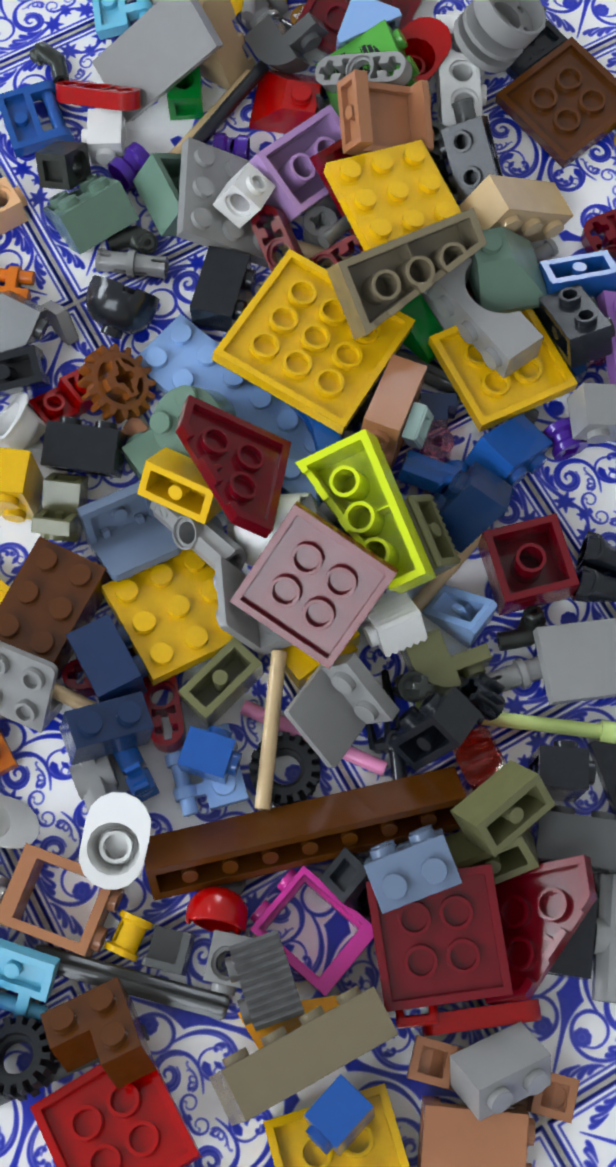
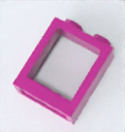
[250,865,374,997]

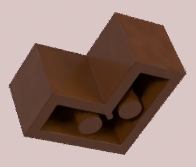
[40,977,157,1089]

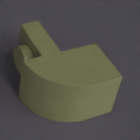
[31,472,89,542]
[400,628,492,694]

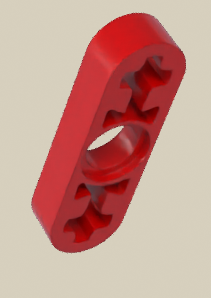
[55,80,141,111]
[421,998,542,1037]

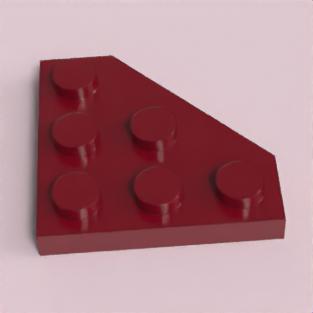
[175,395,291,538]
[485,854,597,1005]

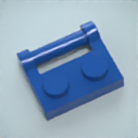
[0,80,74,158]

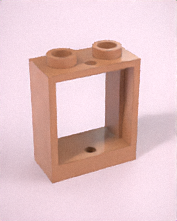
[361,354,428,471]
[0,843,124,958]

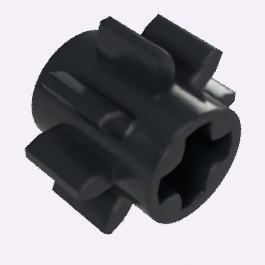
[458,673,505,725]

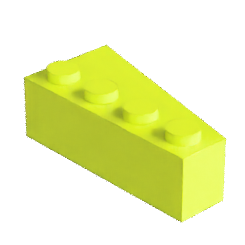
[295,429,436,594]

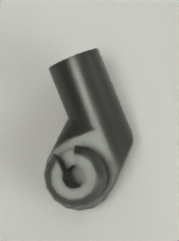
[30,42,70,84]
[107,225,158,254]

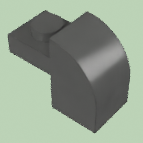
[244,12,329,74]

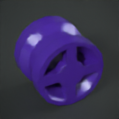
[543,417,588,461]

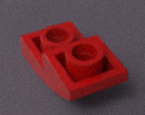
[27,369,94,424]

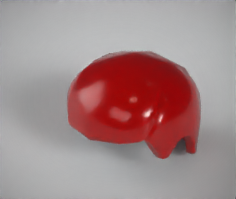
[185,886,248,935]

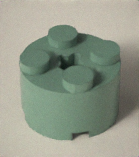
[149,385,236,458]

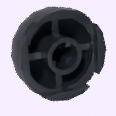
[86,275,160,339]

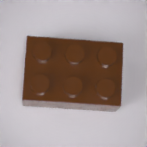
[0,536,112,680]

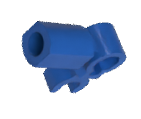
[113,747,160,802]

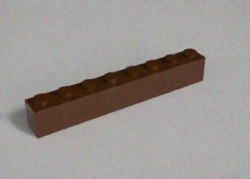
[145,766,467,901]

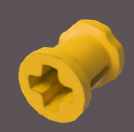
[103,909,154,962]

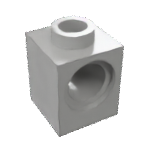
[203,929,252,996]

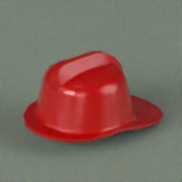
[401,17,452,86]

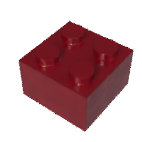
[478,514,580,616]

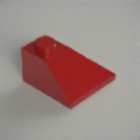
[249,70,325,134]

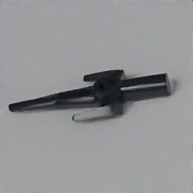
[366,669,408,780]

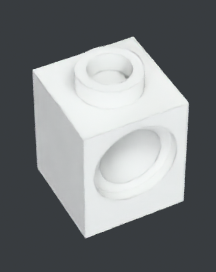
[213,162,276,229]

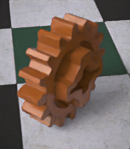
[77,343,156,424]

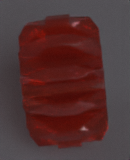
[453,725,506,791]

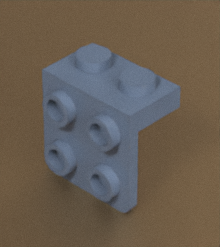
[76,482,182,581]
[364,824,462,914]

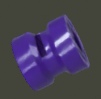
[213,133,250,160]
[107,142,150,191]

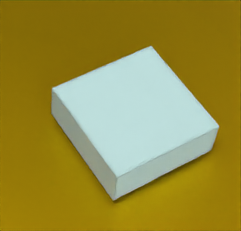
[401,402,434,449]

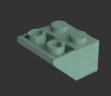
[43,173,139,255]

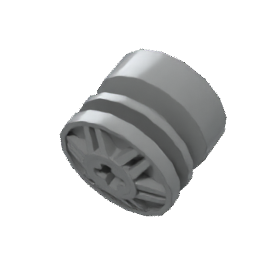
[453,0,546,73]

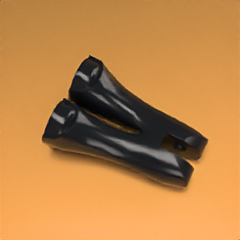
[571,531,616,603]

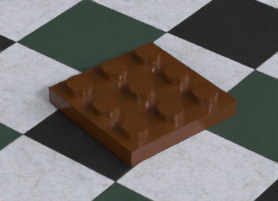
[495,37,616,169]

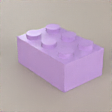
[249,104,341,224]

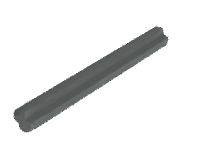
[34,944,230,1020]

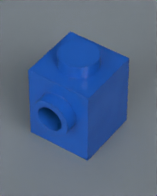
[177,726,242,785]

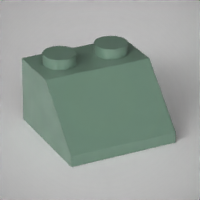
[133,153,181,236]

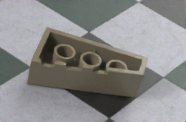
[326,208,487,340]
[208,985,399,1126]

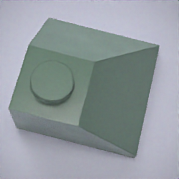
[468,227,548,313]

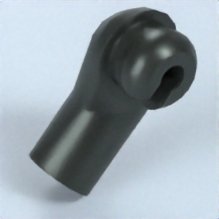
[496,605,546,651]

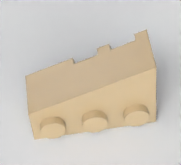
[198,0,255,90]
[459,174,574,242]

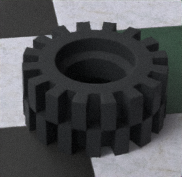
[249,732,321,807]
[0,1015,58,1101]

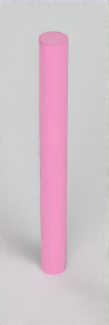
[240,700,388,776]

